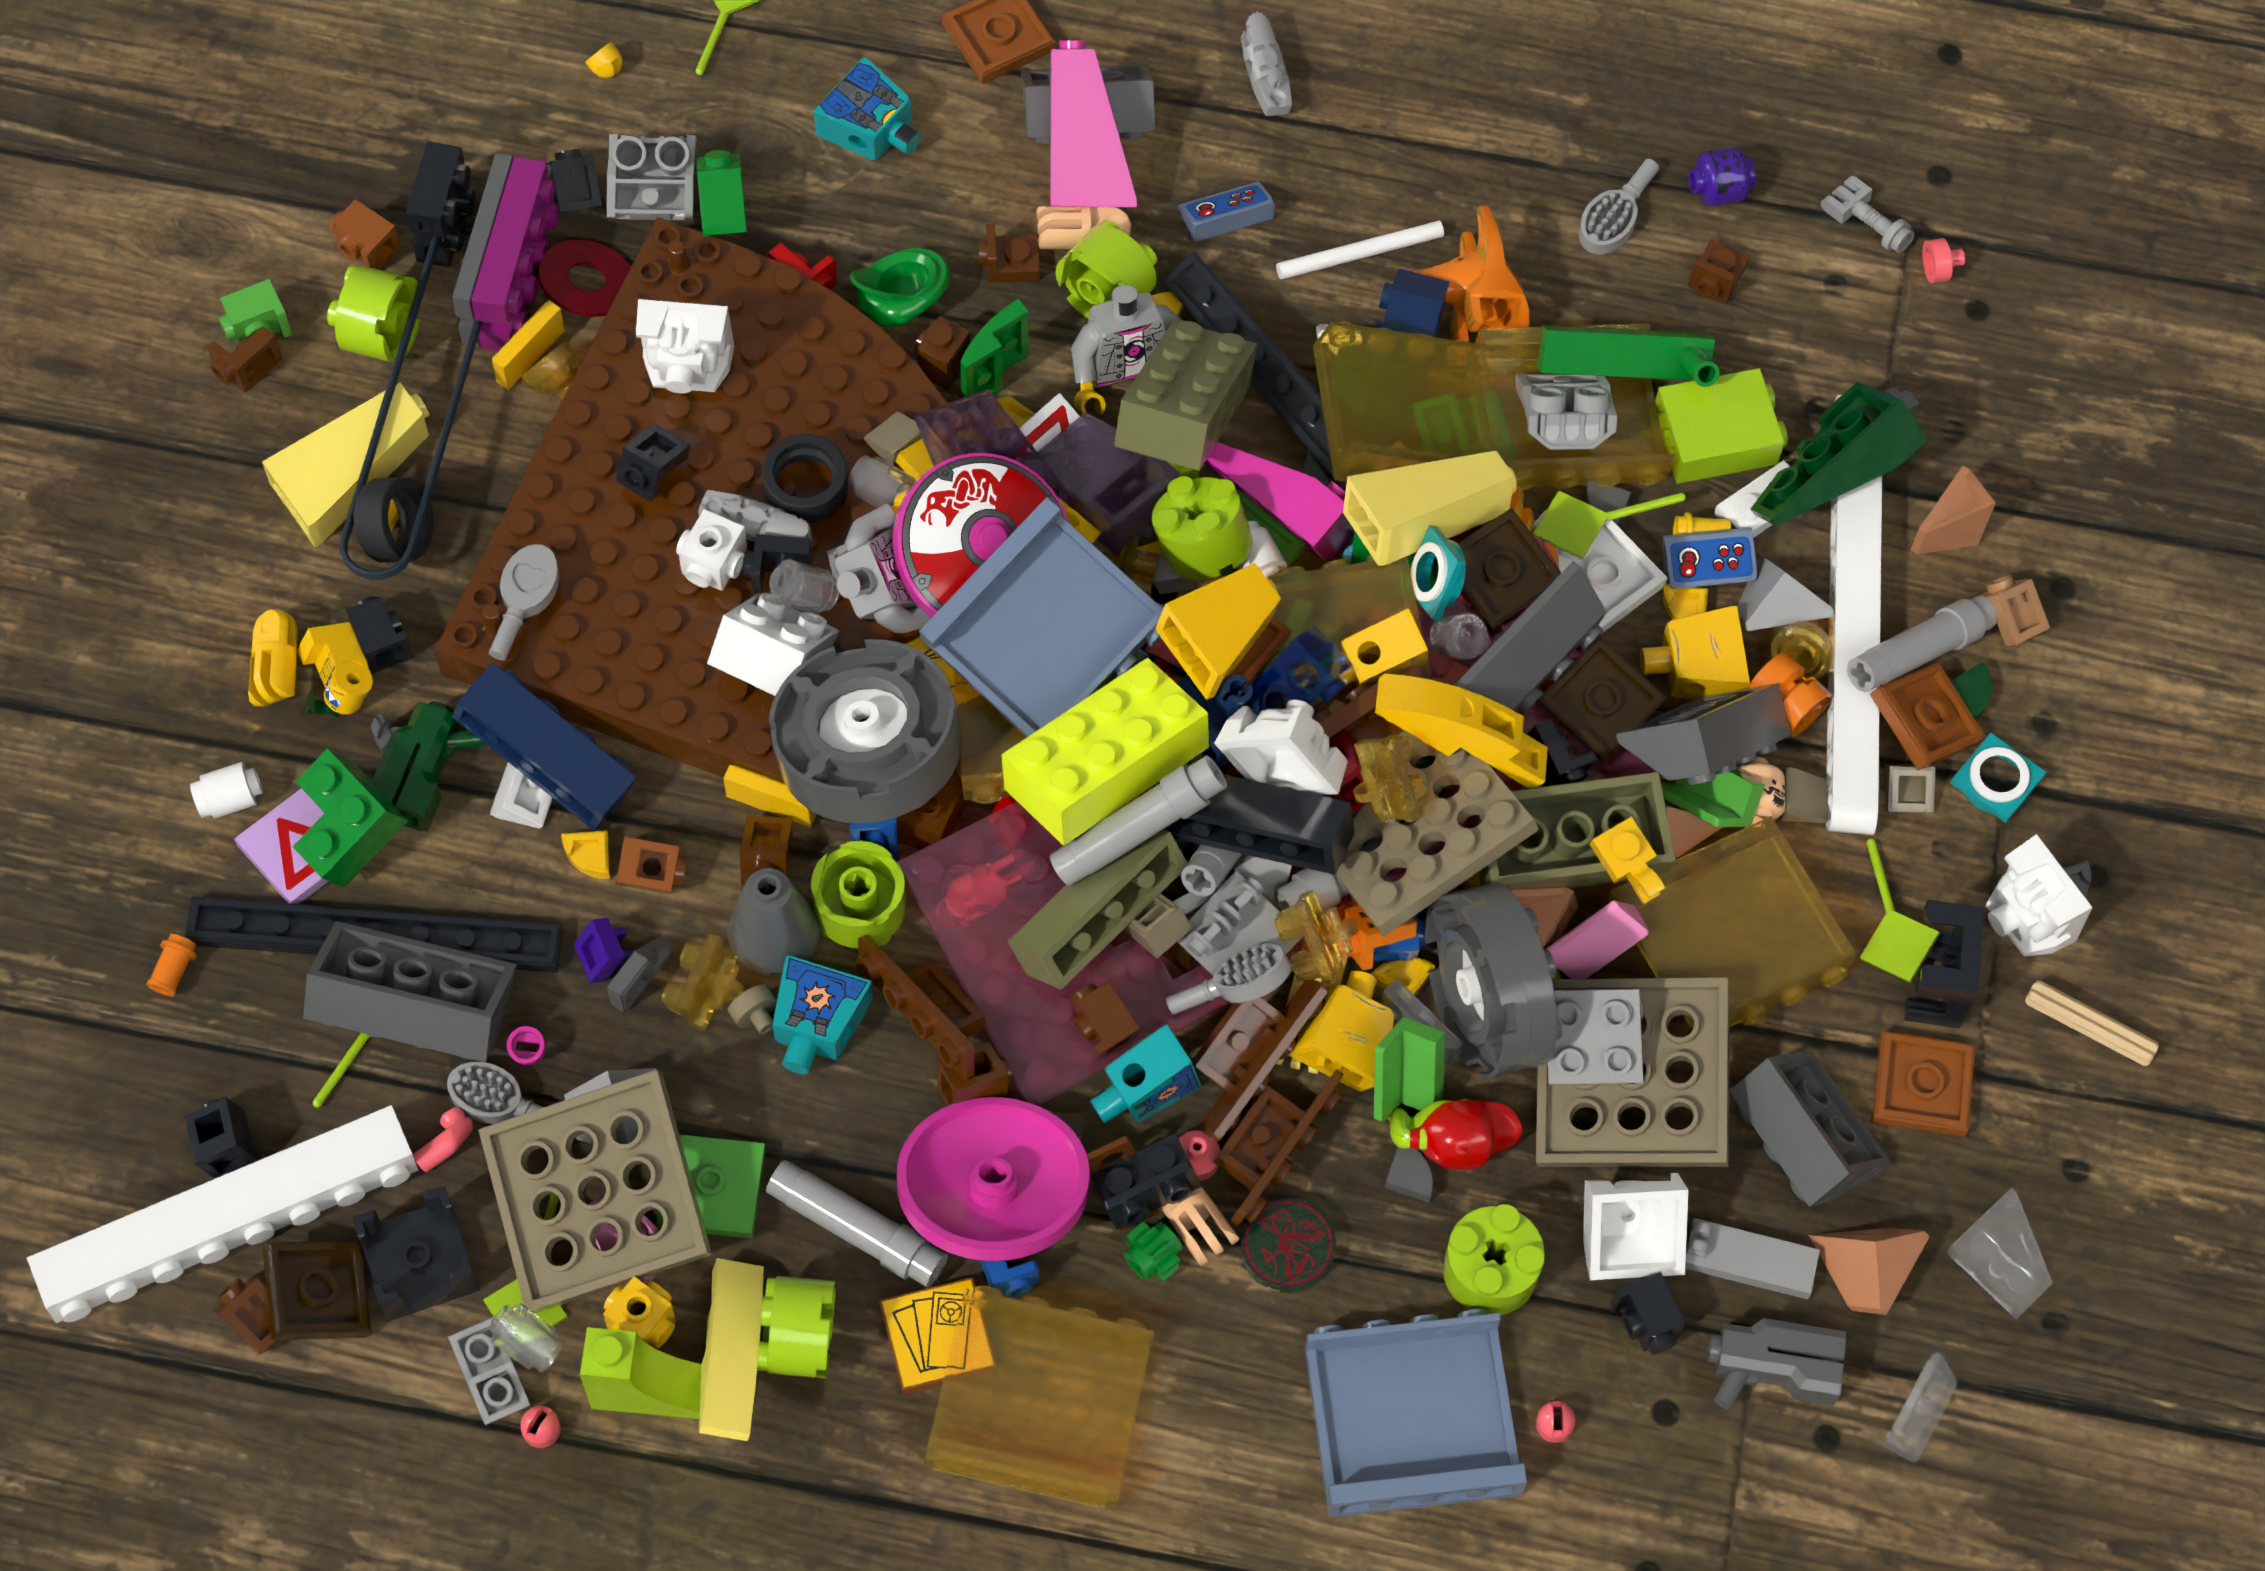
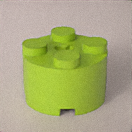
[1055,220,1157,319]
[327,264,422,362]
[1152,476,1253,581]
[811,841,906,948]
[1443,1204,1544,1315]
[758,1276,836,1379]

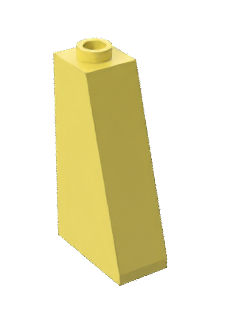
[262,382,429,547]
[1343,450,1517,566]

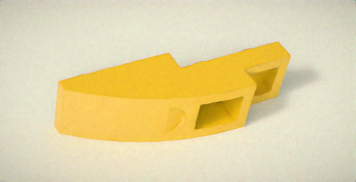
[1375,674,1548,789]

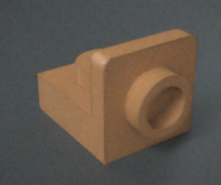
[1978,575,2050,646]

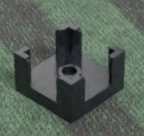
[1904,900,1984,1028]
[352,1186,480,1322]

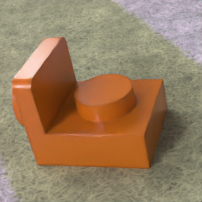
[1340,905,1417,971]

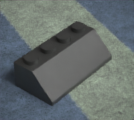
[1454,561,1607,713]
[1616,683,1791,785]
[303,921,517,1063]

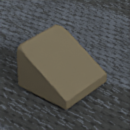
[864,411,927,470]
[1884,763,1935,812]
[1781,767,1828,823]

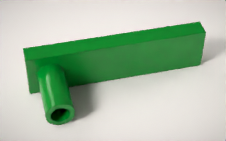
[1537,326,1720,387]

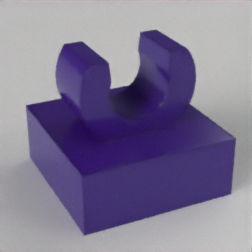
[574,918,634,984]

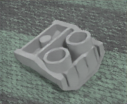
[607,134,697,221]
[1515,373,1617,450]

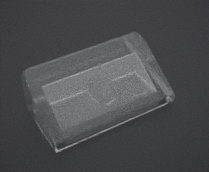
[1884,1352,1957,1462]

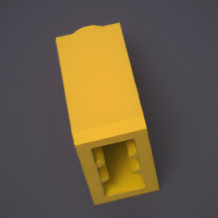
[1155,563,1281,700]

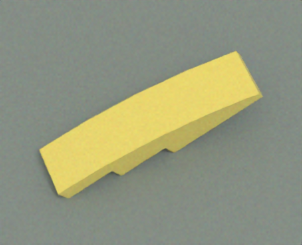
[699,1258,764,1441]

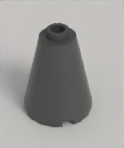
[727,868,820,976]

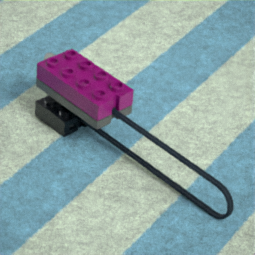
[340,141,559,580]

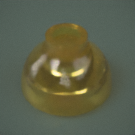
[521,342,578,401]
[1771,621,1833,679]

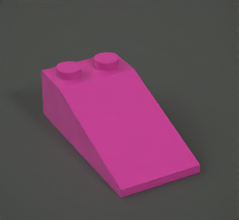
[1204,442,1355,566]

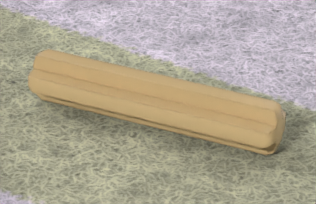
[2025,980,2159,1066]

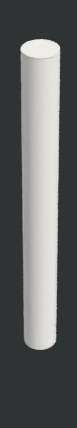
[1276,220,1444,280]

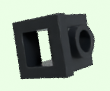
[346,597,414,674]
[184,1097,260,1179]
[1611,1272,1685,1355]

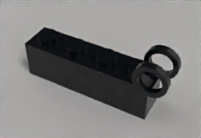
[1164,753,1355,875]

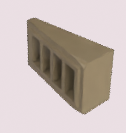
[1124,894,1192,958]

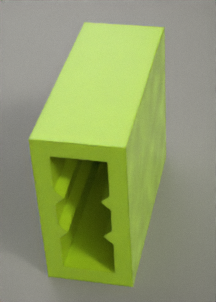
[1653,368,1788,484]

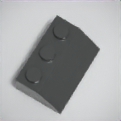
[1021,64,1155,144]
[1729,1050,1892,1207]

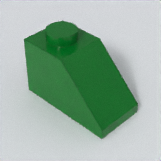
[696,150,747,236]

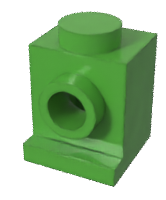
[218,279,292,344]

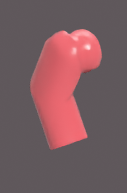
[413,1107,473,1173]

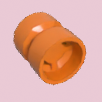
[1747,651,1833,737]

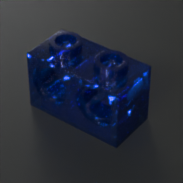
[1246,625,1353,718]

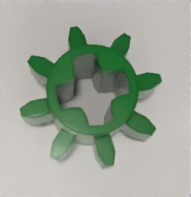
[1123,1221,1183,1282]

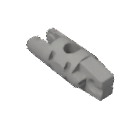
[1240,11,1292,116]
[698,490,814,547]

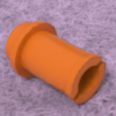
[146,934,197,997]

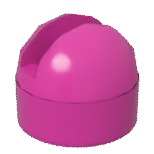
[507,1026,546,1065]

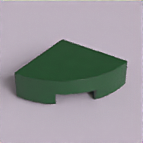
[1951,662,1992,720]

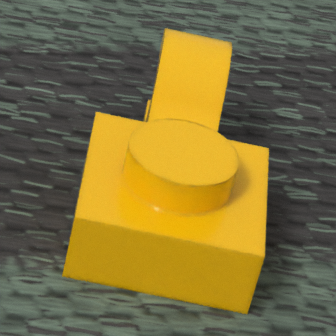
[1589,816,1665,904]

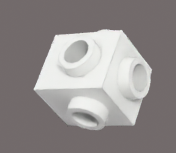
[676,509,747,591]

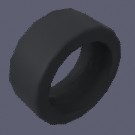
[762,433,848,523]
[353,477,434,563]

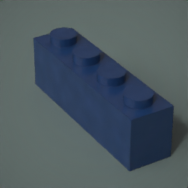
[452,663,637,831]

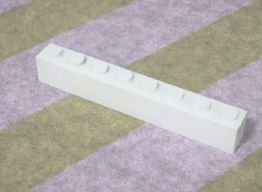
[27,1105,418,1323]

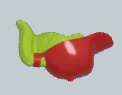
[1387,1099,1522,1170]

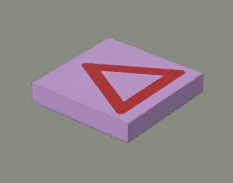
[234,788,329,904]

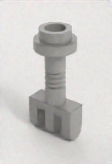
[1821,176,1914,253]

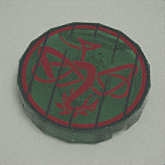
[1240,1197,1336,1294]

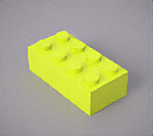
[1001,657,1209,846]

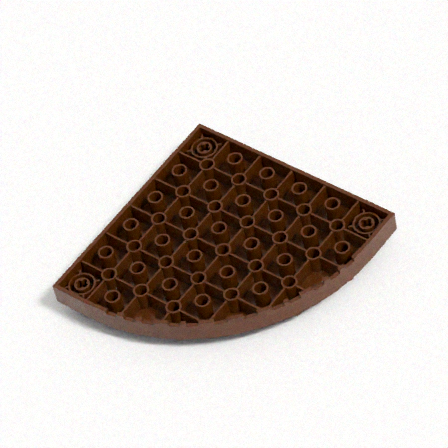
[434,217,999,858]

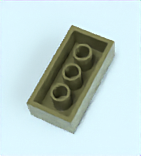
[1114,320,1257,471]
[1469,772,1676,890]

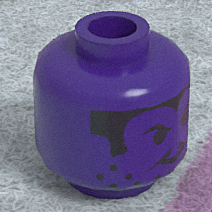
[1689,148,1755,206]

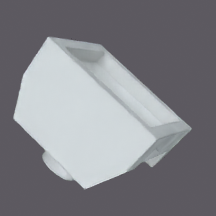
[636,299,734,393]
[1214,700,1348,795]
[1986,834,2092,956]
[1583,1173,1688,1280]

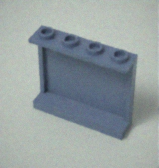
[919,497,1165,737]
[1305,1309,1527,1518]

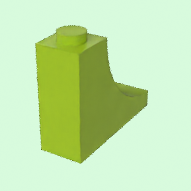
[580,1327,702,1419]

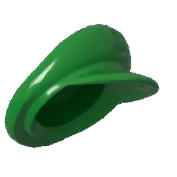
[850,248,950,328]

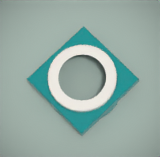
[1404,525,1466,621]
[1950,732,2046,823]

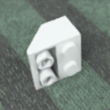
[707,593,839,696]

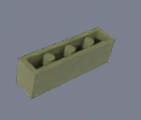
[1007,829,1188,990]

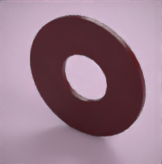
[538,239,631,317]

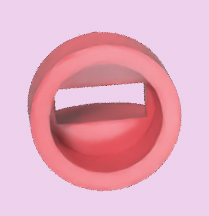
[1536,1401,1576,1443]
[520,1406,561,1448]

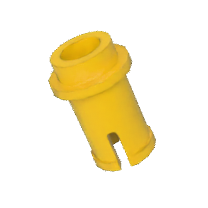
[1673,512,1731,535]

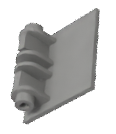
[1177,870,1304,976]
[1547,989,1644,1084]

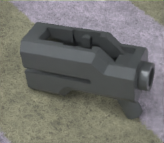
[1707,1318,1846,1410]

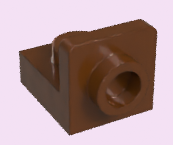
[978,224,1040,283]
[1688,239,1750,304]
[207,326,283,393]
[740,816,793,886]
[214,1278,276,1355]

